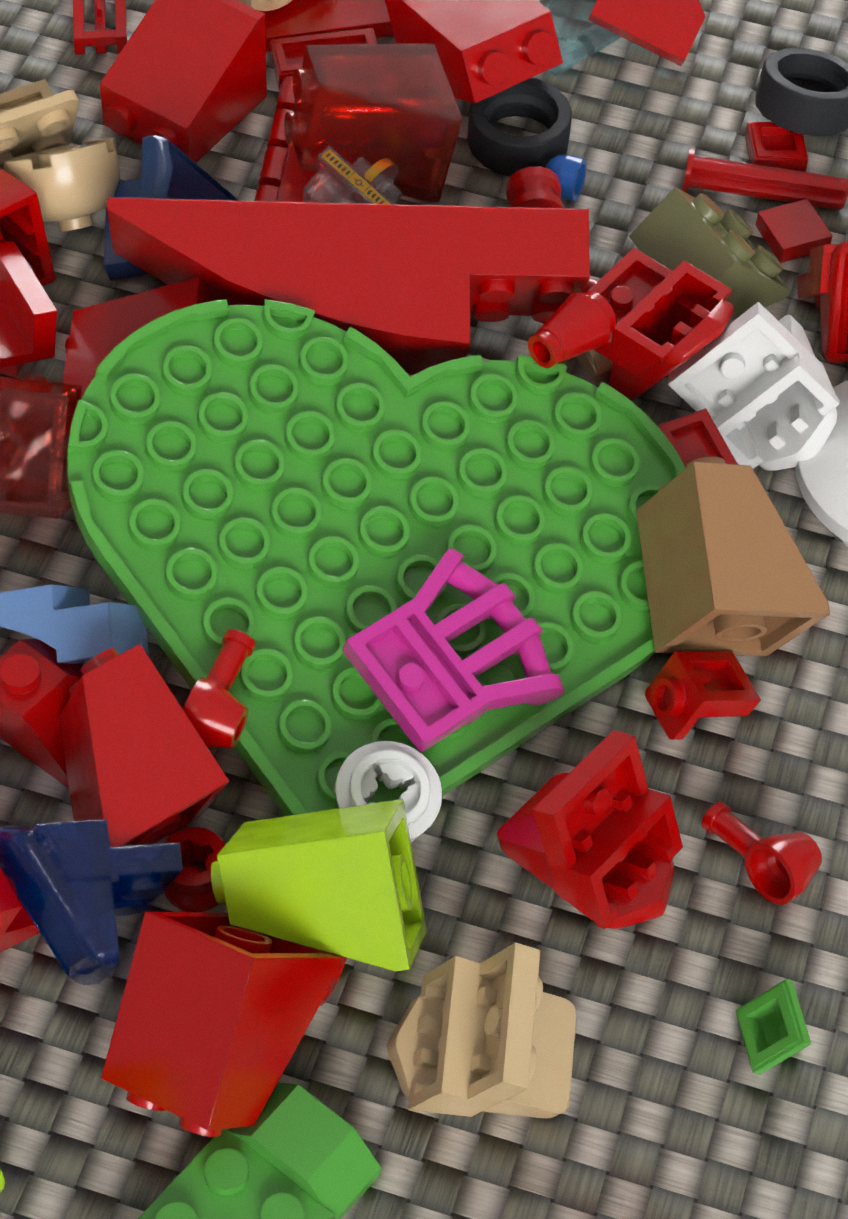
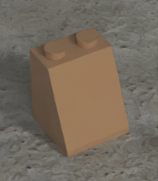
[636,457,830,656]

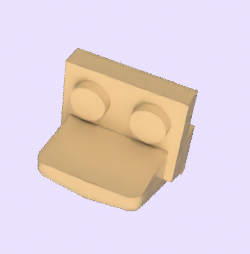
[386,942,576,1119]

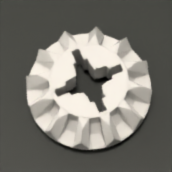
[333,741,442,843]

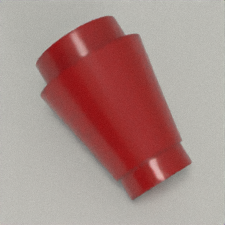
[528,291,616,368]

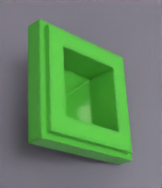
[735,979,811,1075]

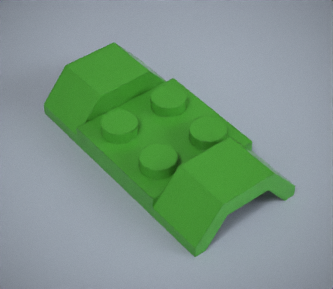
[138,1082,382,1219]

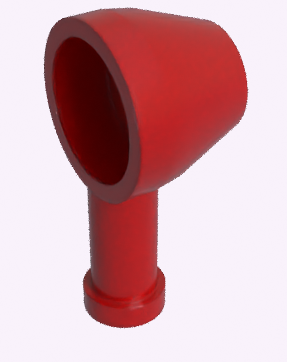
[183,629,256,748]
[701,801,822,905]

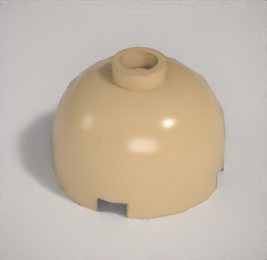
[3,138,120,232]

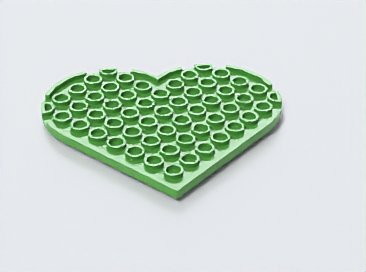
[67,299,686,816]

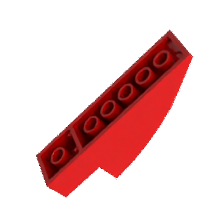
[107,197,590,375]

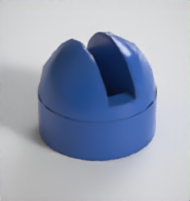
[545,155,587,202]

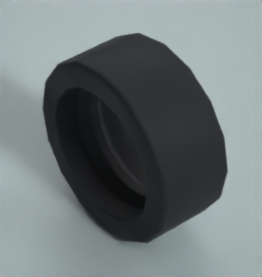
[755,48,848,136]
[467,78,572,176]

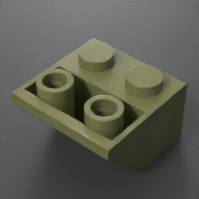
[629,187,792,320]

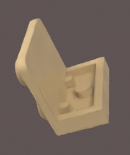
[0,79,79,171]

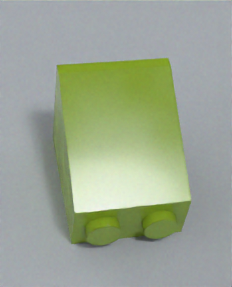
[211,799,427,972]

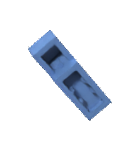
[0,584,149,665]

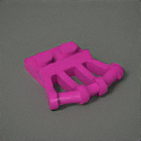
[342,547,564,753]

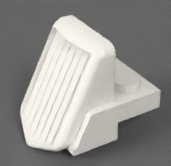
[668,302,840,471]

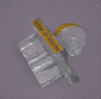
[302,146,403,204]

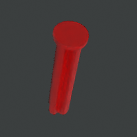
[682,148,848,210]

